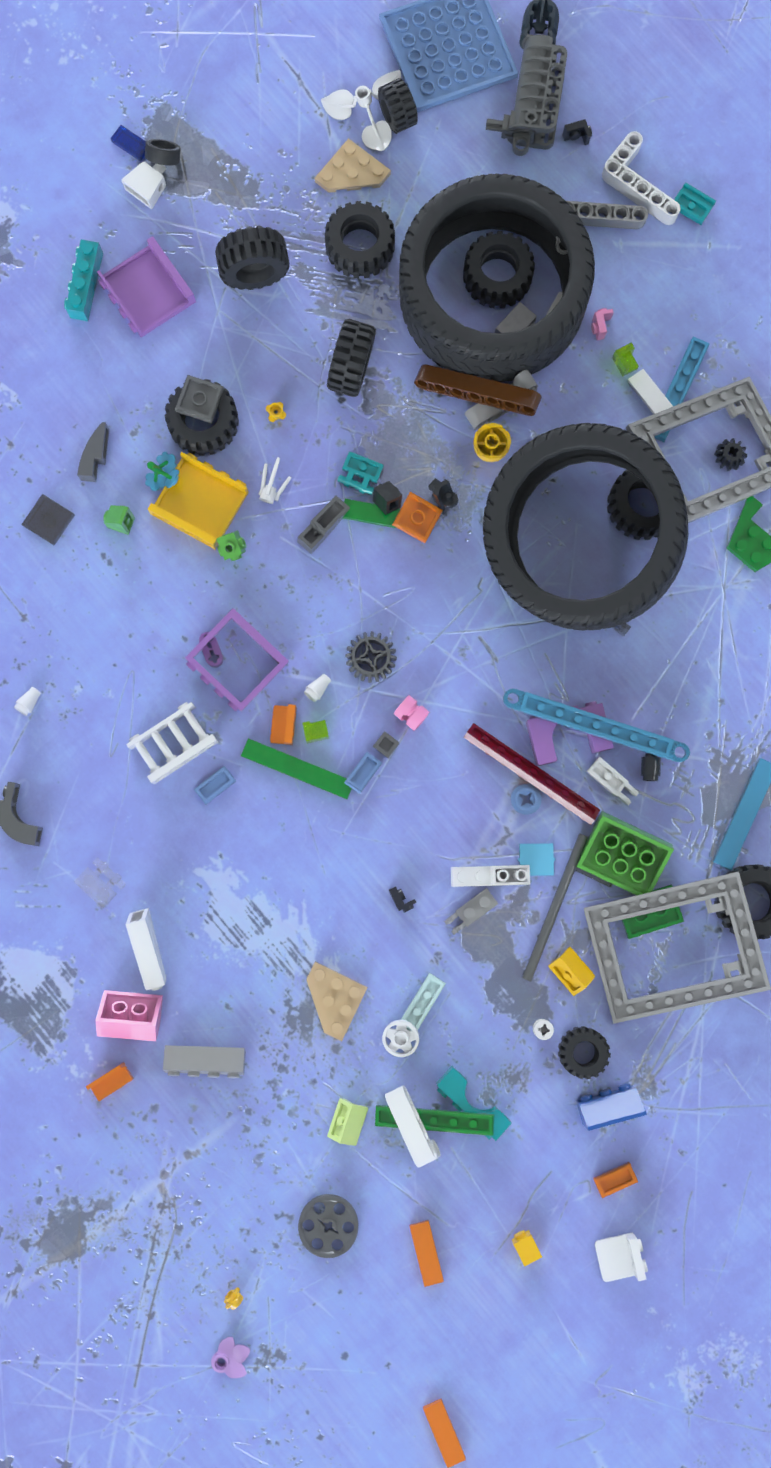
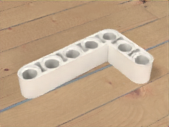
[602,131,680,225]

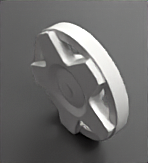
[382,1020,419,1057]

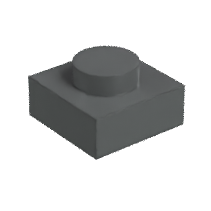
[373,731,400,758]

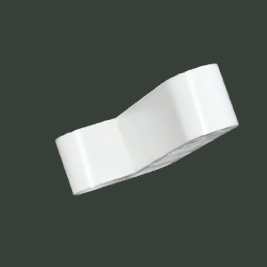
[385,1086,441,1168]

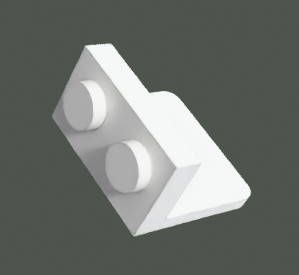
[595,1232,648,1282]

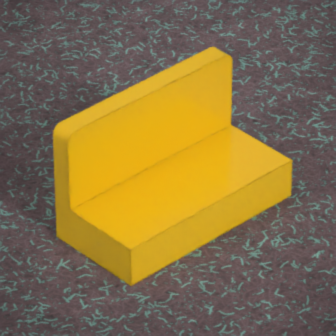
[548,947,595,996]

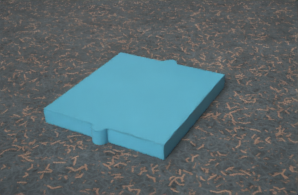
[518,843,556,876]

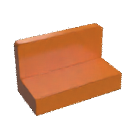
[270,704,297,745]
[86,1062,134,1101]

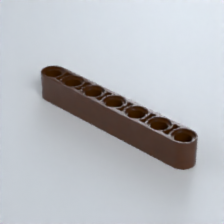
[414,364,542,416]

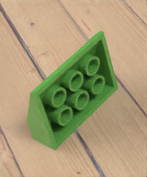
[577,811,674,895]

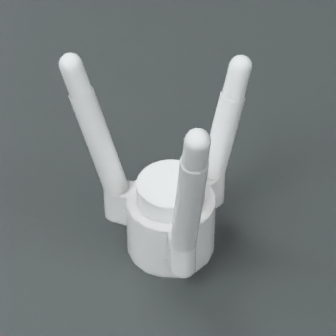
[258,457,291,504]

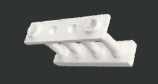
[126,702,218,784]

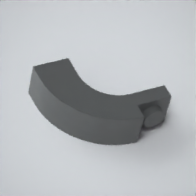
[0,782,43,846]

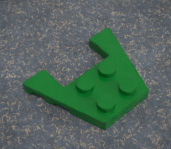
[726,496,771,572]

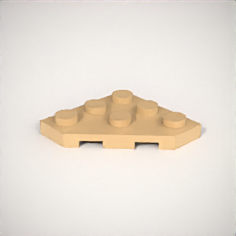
[314,138,391,193]
[306,961,368,1041]

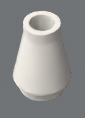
[304,674,331,702]
[14,687,41,716]

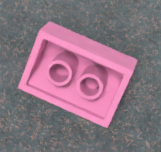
[95,990,163,1041]

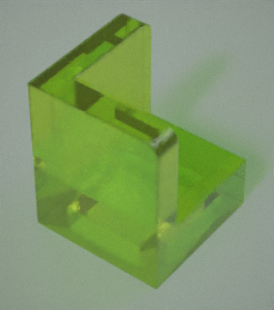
[612,342,639,376]
[302,720,329,744]

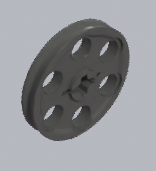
[298,1194,358,1258]

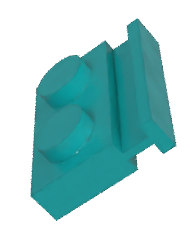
[674,182,716,225]

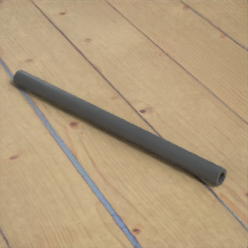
[522,834,588,982]

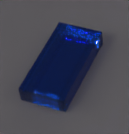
[110,125,146,162]

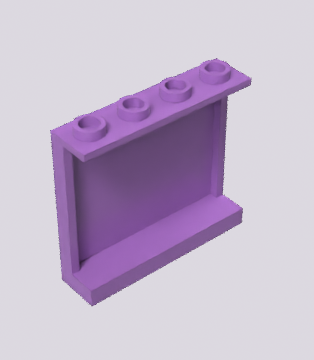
[97,236,196,338]

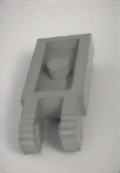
[444,888,498,935]

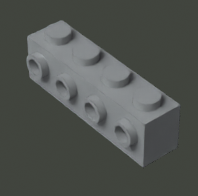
[163,1045,246,1078]

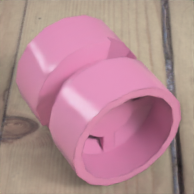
[394,695,430,731]

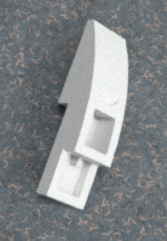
[451,865,530,887]

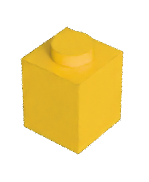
[511,1230,542,1267]

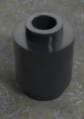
[641,753,661,781]

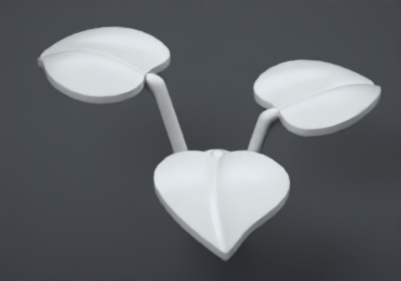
[321,70,401,151]

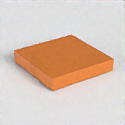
[392,491,443,544]

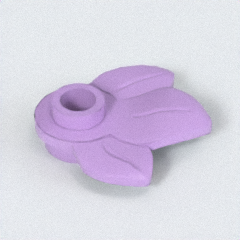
[211,1337,250,1378]

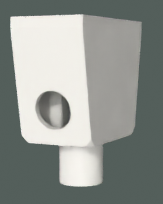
[122,162,166,209]

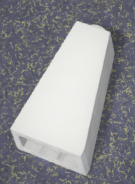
[126,908,167,991]

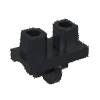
[428,478,459,511]

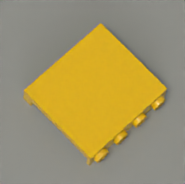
[148,452,249,550]

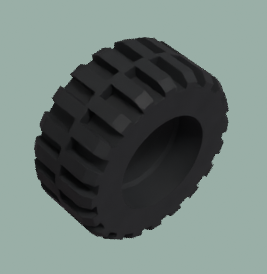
[325,201,395,279]
[215,226,290,290]
[463,231,535,309]
[327,319,376,397]
[165,379,239,456]
[607,470,660,540]
[714,864,771,940]

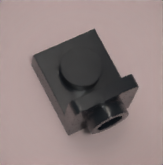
[562,119,592,145]
[389,886,417,913]

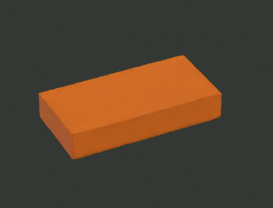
[593,1162,638,1198]

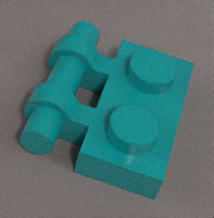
[337,451,384,495]

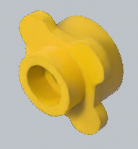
[266,402,286,422]
[224,1287,243,1310]

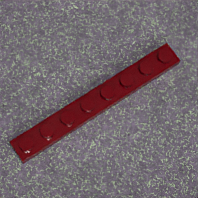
[463,723,600,825]

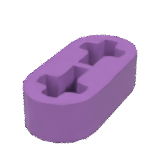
[199,632,224,668]

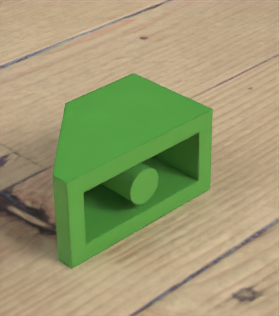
[103,505,135,535]

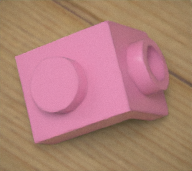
[591,308,614,340]

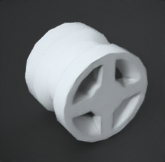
[532,1019,554,1040]

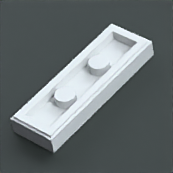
[628,369,673,414]

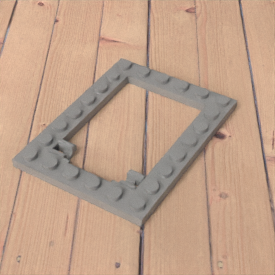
[626,376,771,523]
[584,871,771,1024]

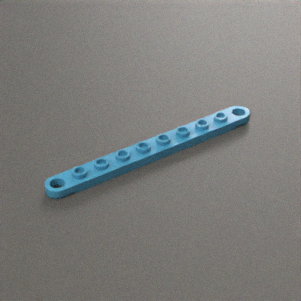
[503,688,690,762]

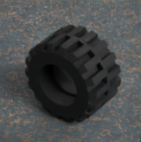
[378,78,418,134]
[558,1026,611,1079]

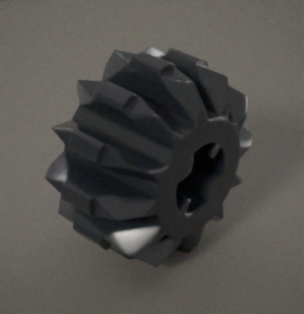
[714,438,748,471]

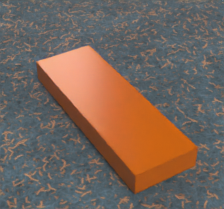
[409,1220,444,1287]
[423,1398,466,1468]

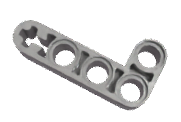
[465,370,538,430]

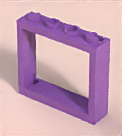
[185,608,289,712]

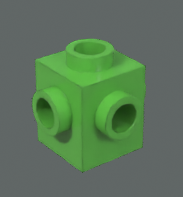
[217,530,246,561]

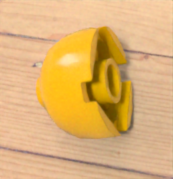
[473,423,511,462]

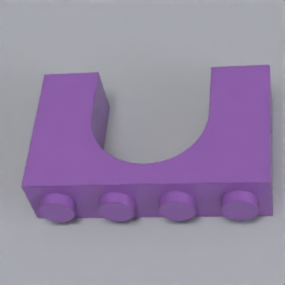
[526,701,614,766]

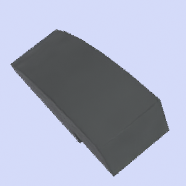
[77,422,109,482]
[297,496,350,554]

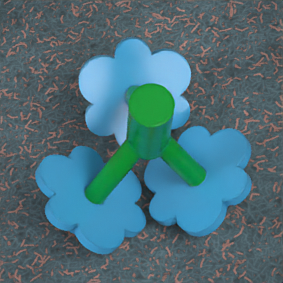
[145,452,179,491]

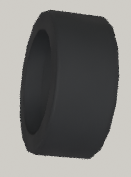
[145,139,181,166]

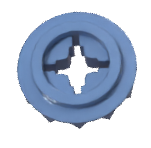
[511,784,542,815]

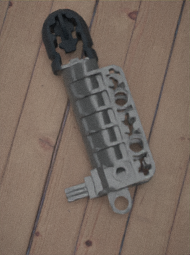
[486,0,567,156]

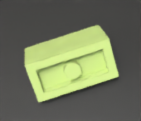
[327,1098,368,1146]

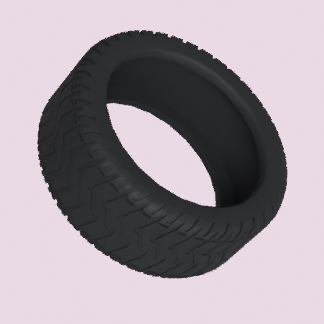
[399,173,595,382]
[483,423,689,631]

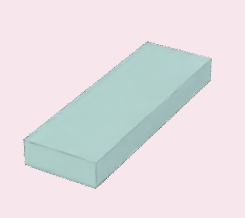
[401,973,446,1030]

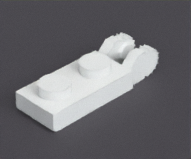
[586,757,639,806]

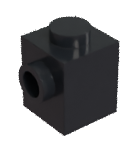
[372,481,402,515]

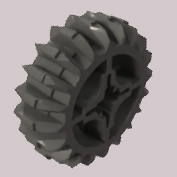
[345,631,397,683]

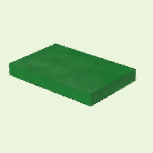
[622,884,684,939]

